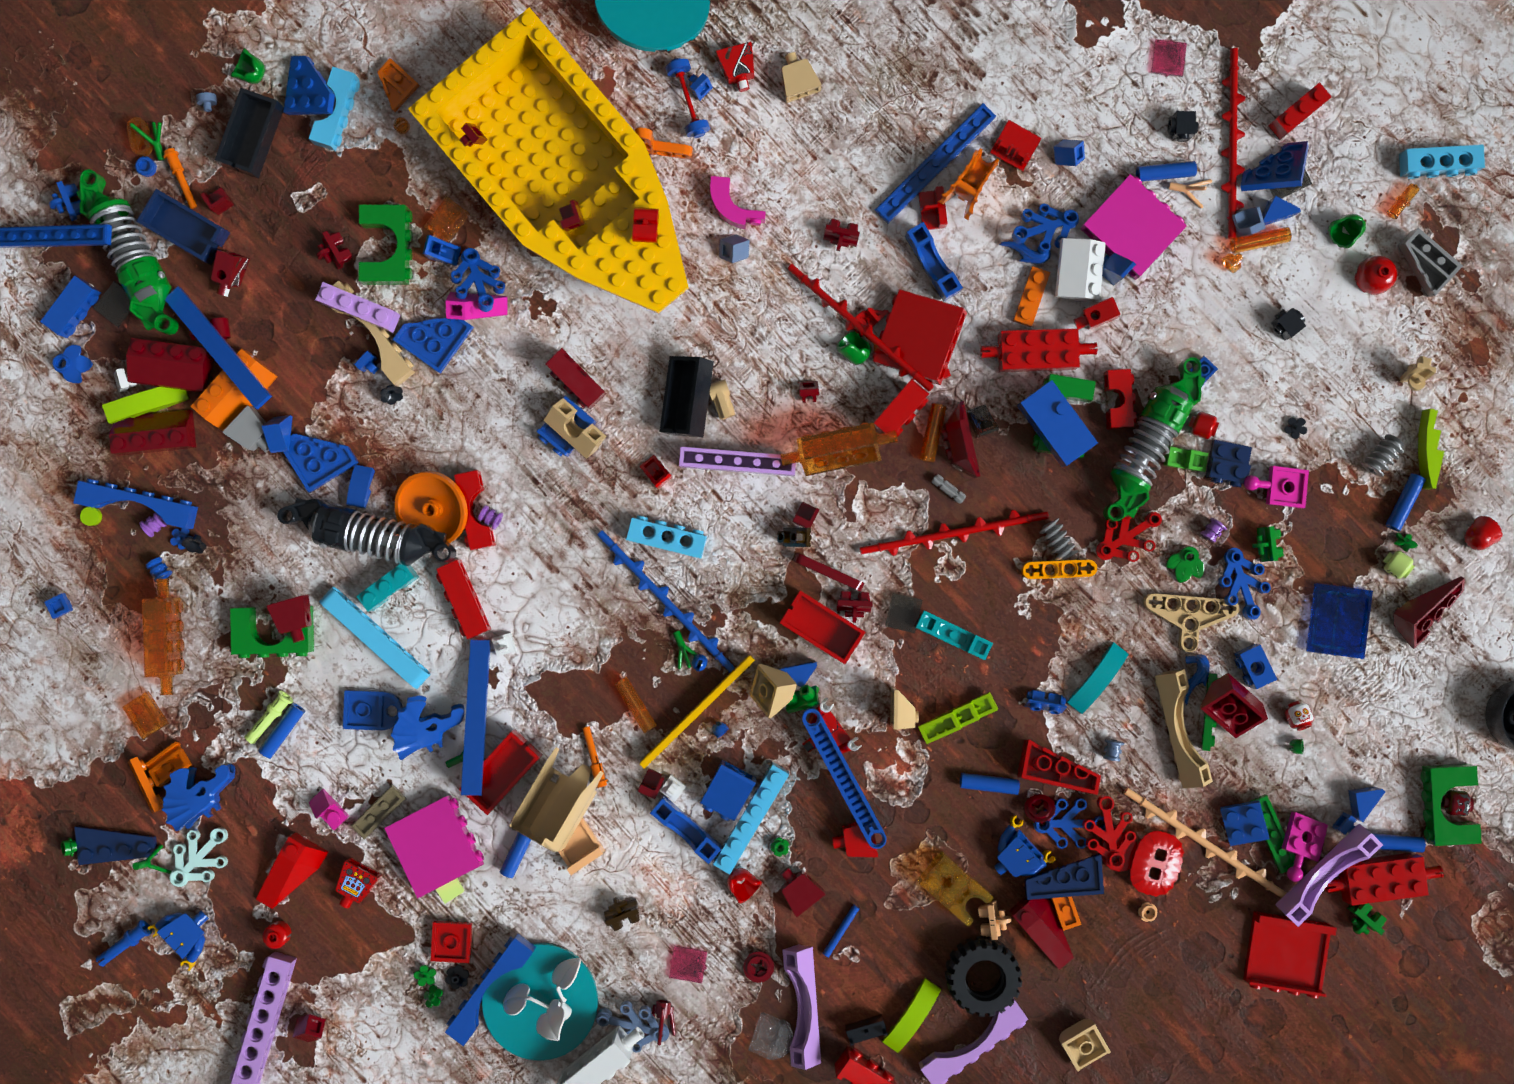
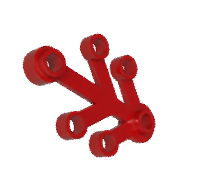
[1096,512,1162,562]
[1082,795,1136,869]

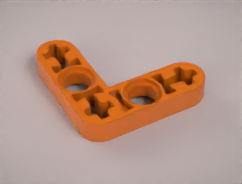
[635,127,693,159]

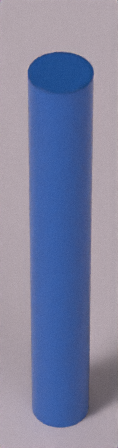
[823,904,860,958]

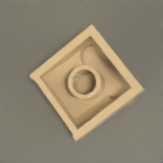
[1059,1019,1111,1072]

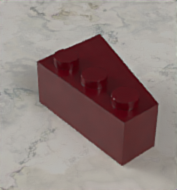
[545,348,607,410]

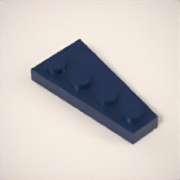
[75,826,158,865]
[1024,854,1104,900]

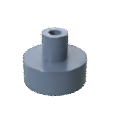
[196,92,217,112]

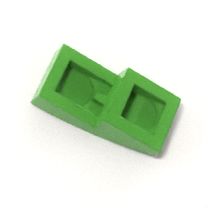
[1164,446,1208,472]

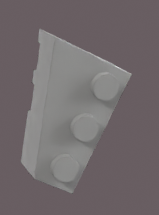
[1398,228,1463,297]

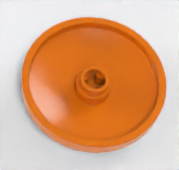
[395,471,468,543]

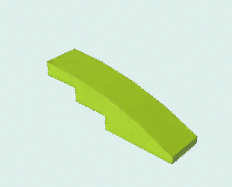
[102,387,190,424]
[1418,408,1444,490]
[918,692,998,744]

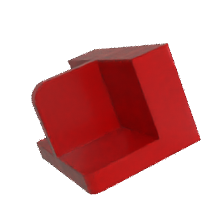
[919,186,948,230]

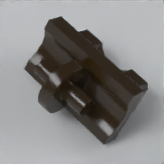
[777,528,812,547]
[604,897,640,931]

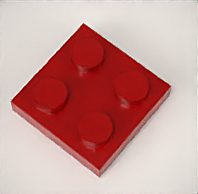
[430,921,473,963]

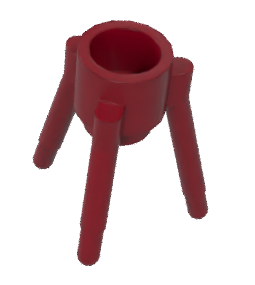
[644,1000,676,1046]

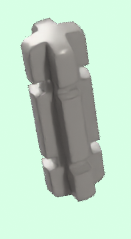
[932,474,966,504]

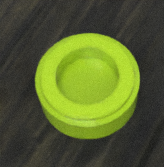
[80,507,102,526]

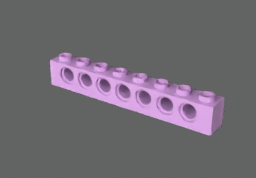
[230,952,297,1084]

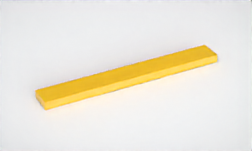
[640,655,755,769]

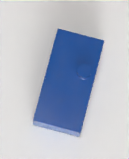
[1016,380,1098,467]

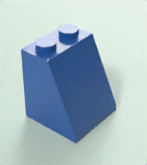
[700,760,756,821]

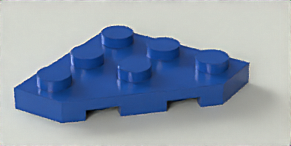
[283,56,335,115]
[1240,141,1309,191]
[392,318,474,374]
[284,434,359,493]

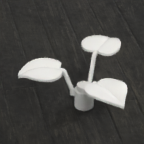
[503,958,581,1041]

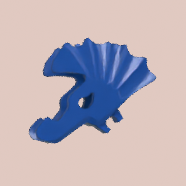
[391,695,465,760]
[162,764,235,831]

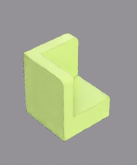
[436,878,464,904]

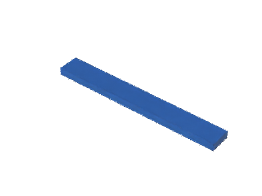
[875,103,996,224]
[0,224,112,248]
[165,286,272,409]
[461,640,491,796]

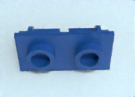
[1024,690,1067,714]

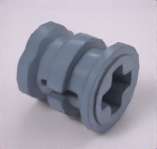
[1103,739,1124,762]

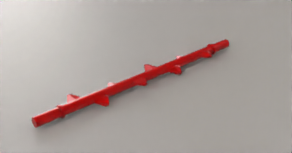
[1221,48,1246,239]
[787,264,934,391]
[859,510,1049,556]

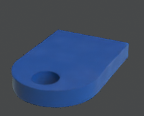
[343,690,402,730]

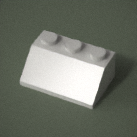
[1055,238,1106,302]

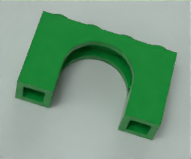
[359,205,413,285]
[1032,374,1096,459]
[230,606,314,658]
[1420,764,1482,846]

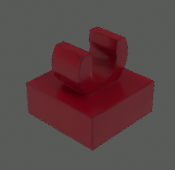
[460,123,488,147]
[799,381,819,403]

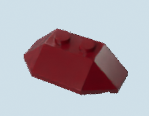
[941,401,981,478]

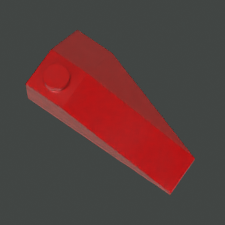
[256,833,329,909]

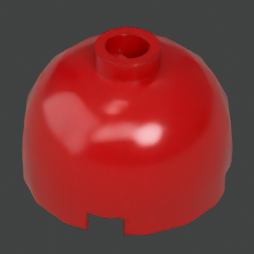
[1355,256,1397,295]

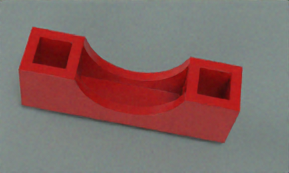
[453,470,496,550]

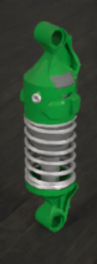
[76,169,179,335]
[1103,357,1206,521]

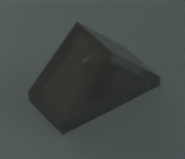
[967,404,999,438]

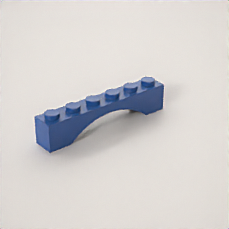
[73,478,198,529]
[445,934,536,1047]

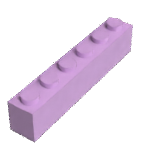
[679,447,796,477]

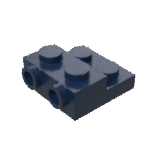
[1205,440,1252,488]

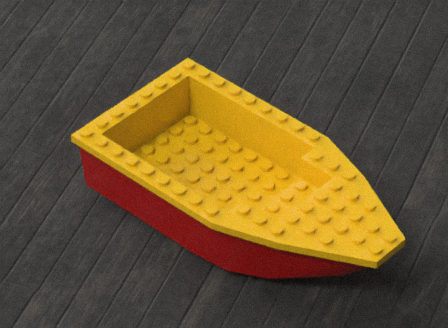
[408,7,689,314]

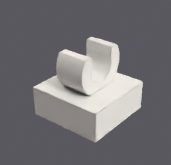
[114,368,137,393]
[492,633,516,656]
[659,774,686,802]

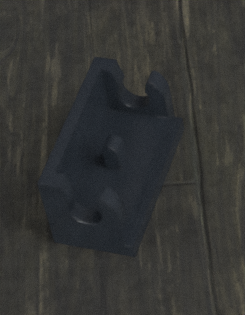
[845,1014,888,1046]

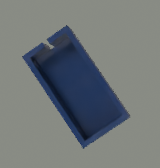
[136,189,230,265]

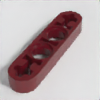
[793,553,865,592]

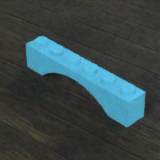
[713,762,789,875]

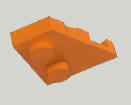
[377,58,420,112]

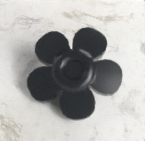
[1284,417,1307,439]

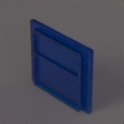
[1306,583,1373,659]

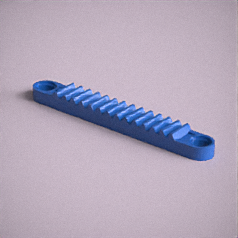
[802,708,887,849]

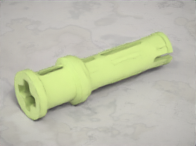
[244,691,293,744]

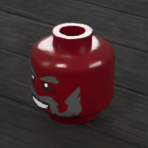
[1441,790,1474,816]

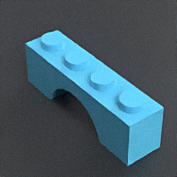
[309,66,360,151]

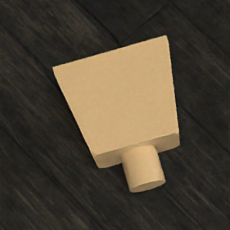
[781,52,822,103]

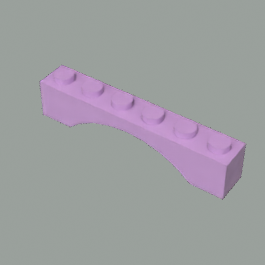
[1275,824,1383,927]
[783,944,821,1070]
[919,998,1028,1084]

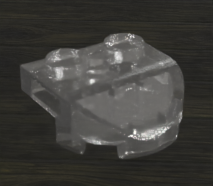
[748,1012,794,1060]

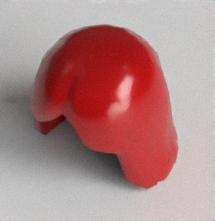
[1464,516,1503,551]
[727,868,762,904]

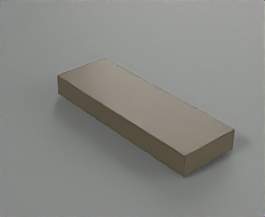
[351,784,406,839]

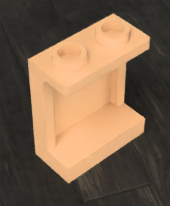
[558,817,605,875]

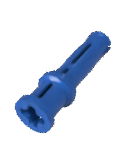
[96,920,152,967]

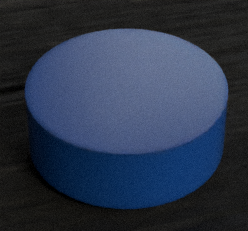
[135,156,157,177]

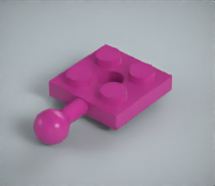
[1244,466,1309,509]
[1281,812,1328,882]

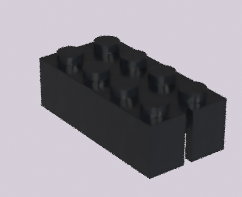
[215,88,284,179]
[659,356,714,438]

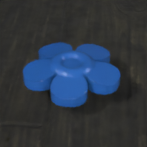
[170,528,193,549]

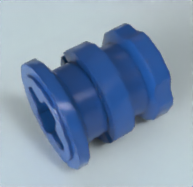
[146,557,172,583]

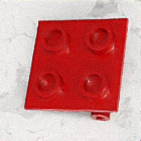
[990,120,1042,171]

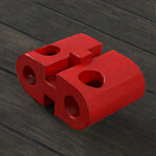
[632,208,659,243]

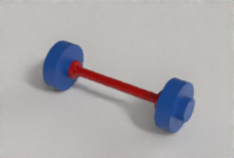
[665,58,710,138]

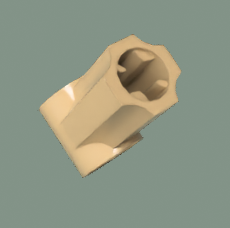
[710,379,735,420]

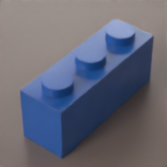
[40,275,101,338]

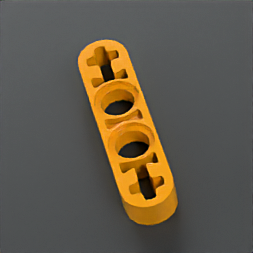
[1021,560,1097,579]

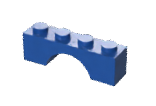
[905,222,963,302]
[650,795,722,864]

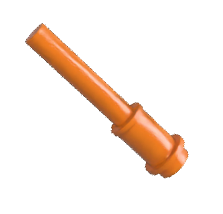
[163,148,197,209]
[582,726,608,788]

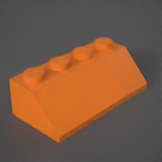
[190,348,278,431]

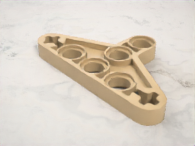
[1143,593,1239,652]

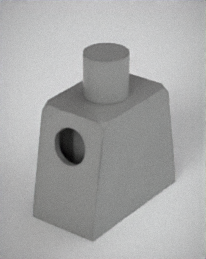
[223,405,269,452]

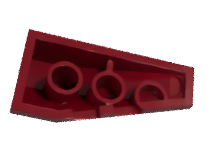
[1393,576,1465,649]
[1009,897,1074,970]

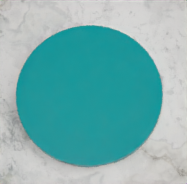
[594,0,710,52]
[482,943,598,1061]

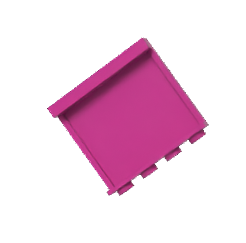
[1080,174,1187,280]
[384,795,484,899]

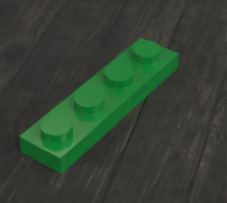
[1201,673,1219,751]
[1249,794,1295,874]

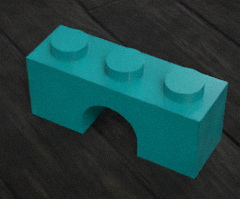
[356,564,419,612]

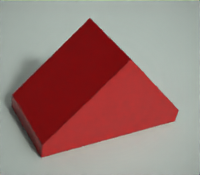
[639,455,673,489]

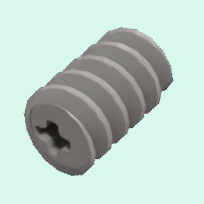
[1362,434,1404,477]
[1039,518,1078,561]

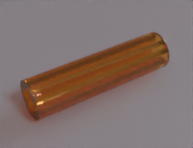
[1230,227,1292,254]
[919,403,947,463]
[614,676,657,733]

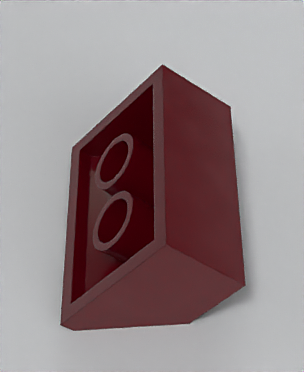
[1200,673,1268,738]

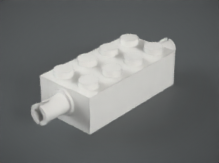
[557,1025,644,1084]

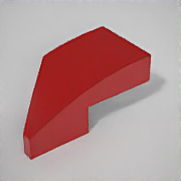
[853,308,889,337]

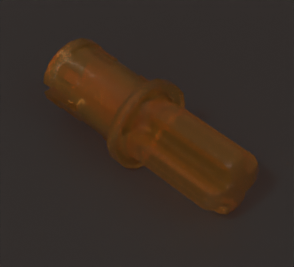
[1386,183,1420,219]

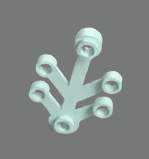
[170,827,228,887]

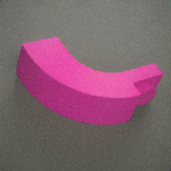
[710,176,766,229]

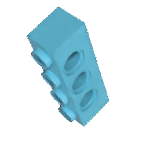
[1399,145,1485,179]
[626,515,707,559]

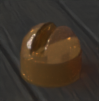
[393,117,410,134]

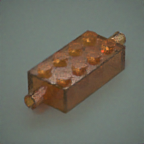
[780,422,898,476]
[142,579,185,695]

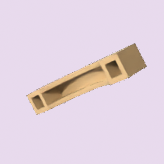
[332,281,415,386]
[1155,669,1213,788]

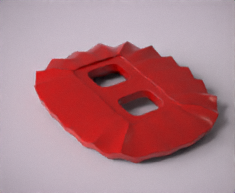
[1130,831,1184,897]

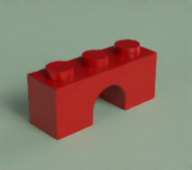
[1268,82,1332,140]
[1103,369,1137,429]

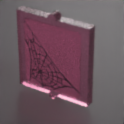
[1151,39,1187,77]
[669,946,708,983]

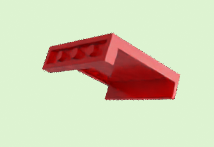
[872,289,967,385]
[1243,911,1337,999]

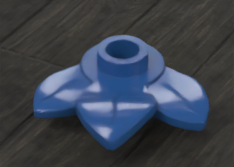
[52,345,93,384]

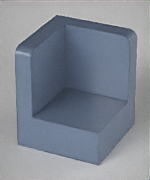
[1232,206,1265,237]
[719,234,750,263]

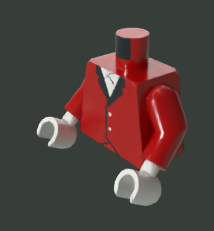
[802,698,862,754]

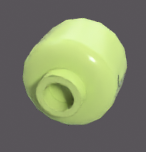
[1383,551,1415,579]

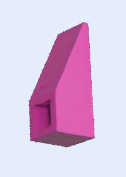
[445,292,508,320]

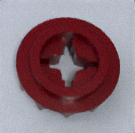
[1024,794,1056,824]
[743,951,774,983]

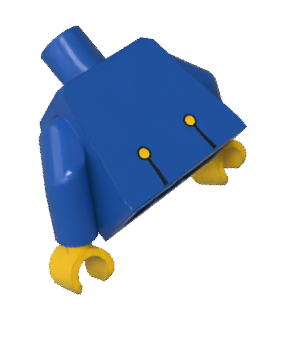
[995,815,1055,877]
[148,911,209,971]

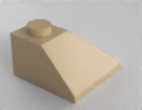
[750,664,797,718]
[890,687,919,729]

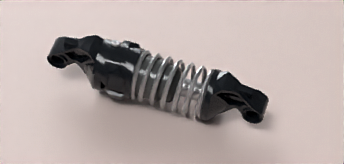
[277,498,456,566]

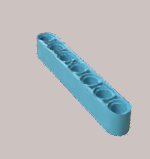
[319,586,431,689]

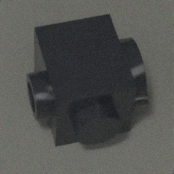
[1167,111,1198,142]
[1271,308,1306,340]

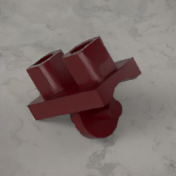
[823,219,860,251]
[316,231,352,270]
[837,591,873,623]

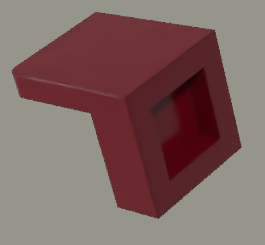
[200,187,234,215]
[559,199,585,231]
[792,502,820,528]
[638,768,666,799]
[293,1014,326,1042]

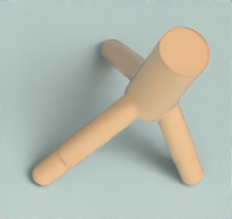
[1169,179,1212,208]

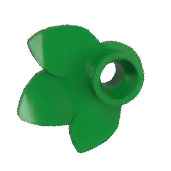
[1166,546,1204,583]

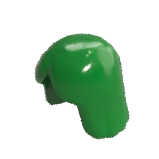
[231,48,266,84]
[1328,214,1366,249]
[836,331,871,365]

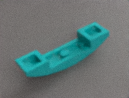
[915,610,993,660]
[1067,642,1129,714]

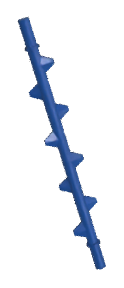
[597,530,735,673]

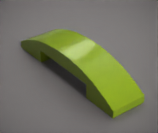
[882,978,941,1053]

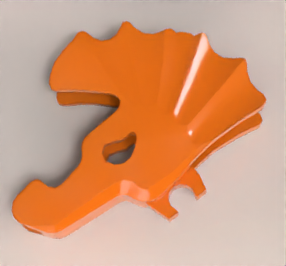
[938,148,999,221]

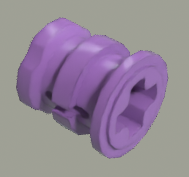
[478,505,503,530]
[139,512,167,537]
[1200,518,1227,543]

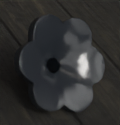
[380,385,403,405]
[181,535,207,554]
[445,965,469,989]

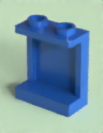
[536,396,597,457]

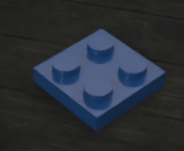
[1220,800,1270,846]

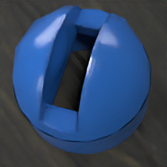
[692,654,708,671]
[712,722,729,738]

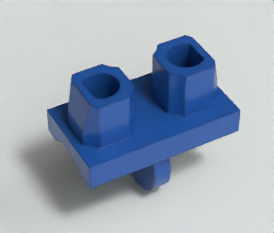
[49,181,81,221]

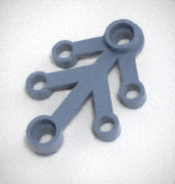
[596,1001,669,1053]

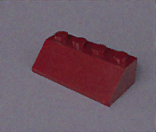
[126,338,214,393]
[109,410,196,456]

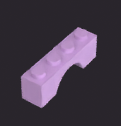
[315,282,401,333]

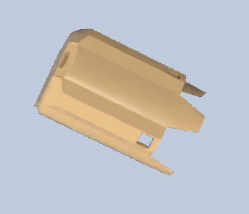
[509,747,604,853]

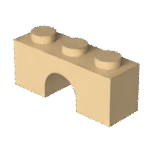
[543,398,606,459]

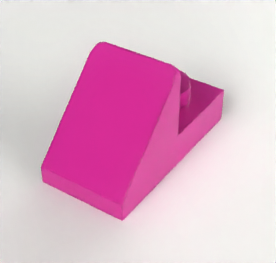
[309,788,350,830]

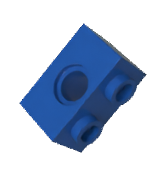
[1234,644,1278,689]

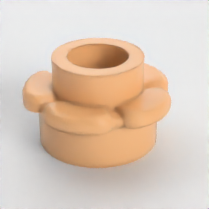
[1138,902,1157,922]

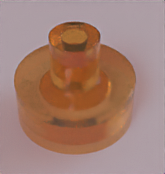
[1222,253,1243,273]

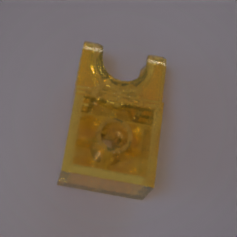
[917,851,994,926]

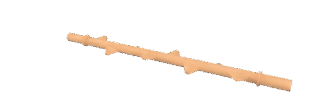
[1123,787,1287,898]

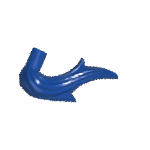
[999,240,1051,264]
[1185,654,1210,705]

